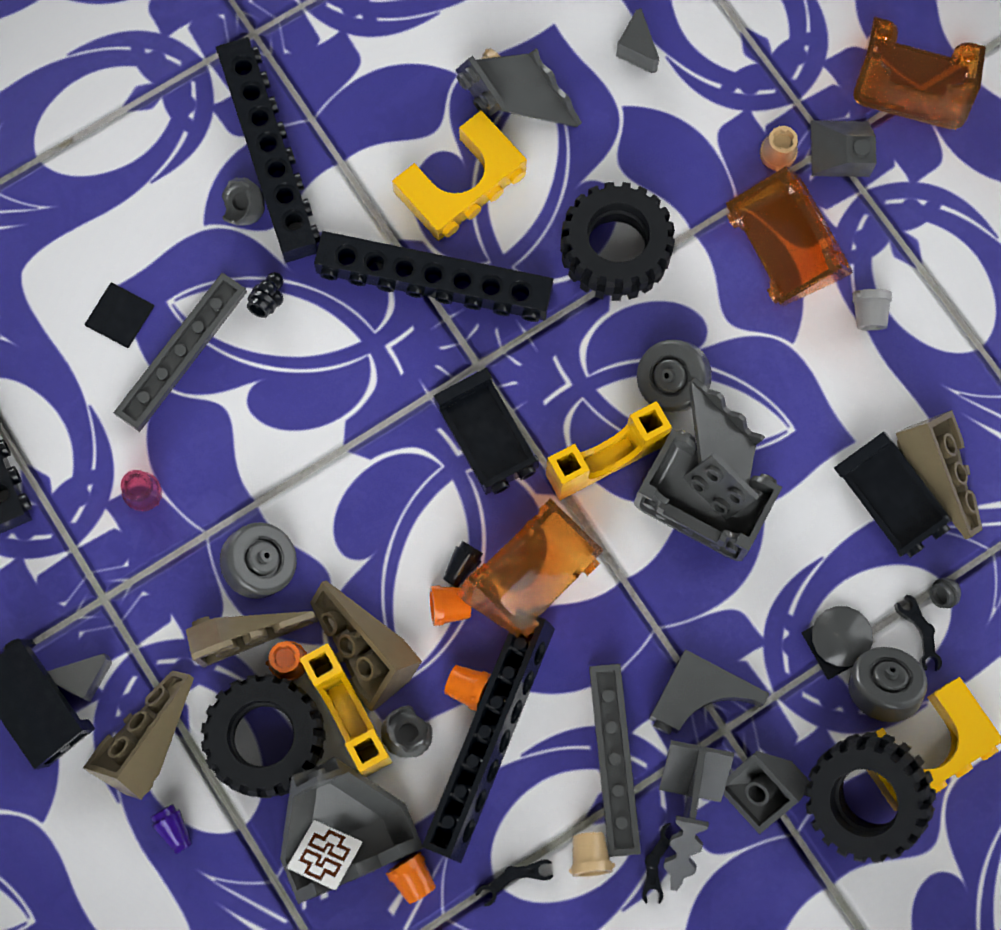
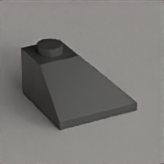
[810,120,877,177]
[723,751,810,834]

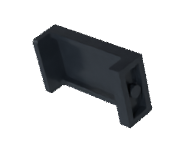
[434,367,539,495]
[834,431,953,558]
[0,638,95,769]

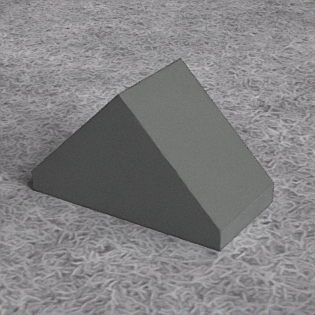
[616,9,659,73]
[47,653,112,702]

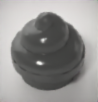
[930,578,961,608]

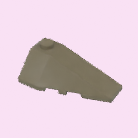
[896,410,983,539]
[310,581,422,711]
[185,611,318,668]
[83,670,194,800]

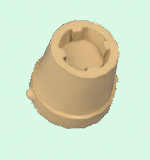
[759,126,798,171]
[569,832,615,877]

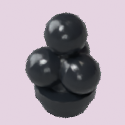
[247,272,284,318]

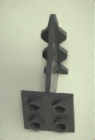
[455,48,582,127]
[683,377,765,520]
[659,740,734,891]

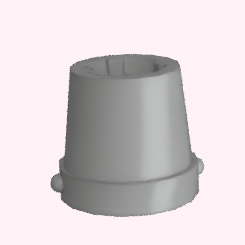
[852,289,892,331]

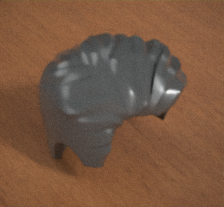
[222,177,265,226]
[381,705,433,758]

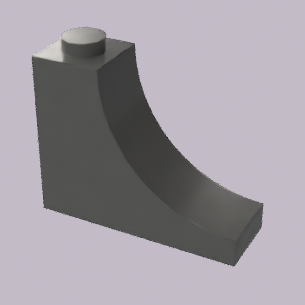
[649,649,770,735]

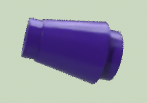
[151,804,192,854]

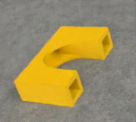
[392,110,527,241]
[545,401,672,501]
[299,643,393,777]
[867,677,1001,811]

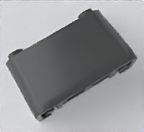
[634,429,782,561]

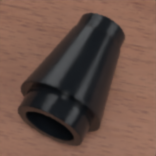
[443,541,483,587]

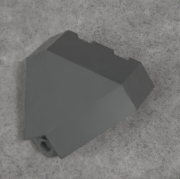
[280,757,423,904]

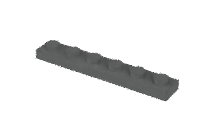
[113,273,247,432]
[589,664,641,857]

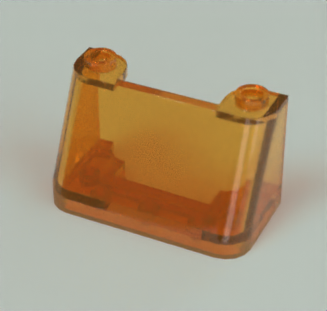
[853,17,986,130]
[726,166,853,306]
[456,499,604,638]

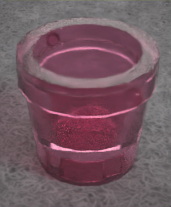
[120,470,162,512]

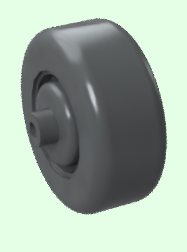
[637,340,712,412]
[220,522,297,599]
[848,647,928,722]

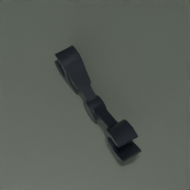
[894,595,942,671]
[641,823,681,904]
[476,859,553,906]

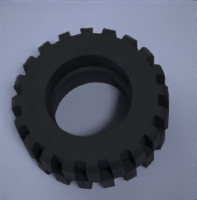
[560,182,675,301]
[201,674,326,798]
[805,732,936,863]

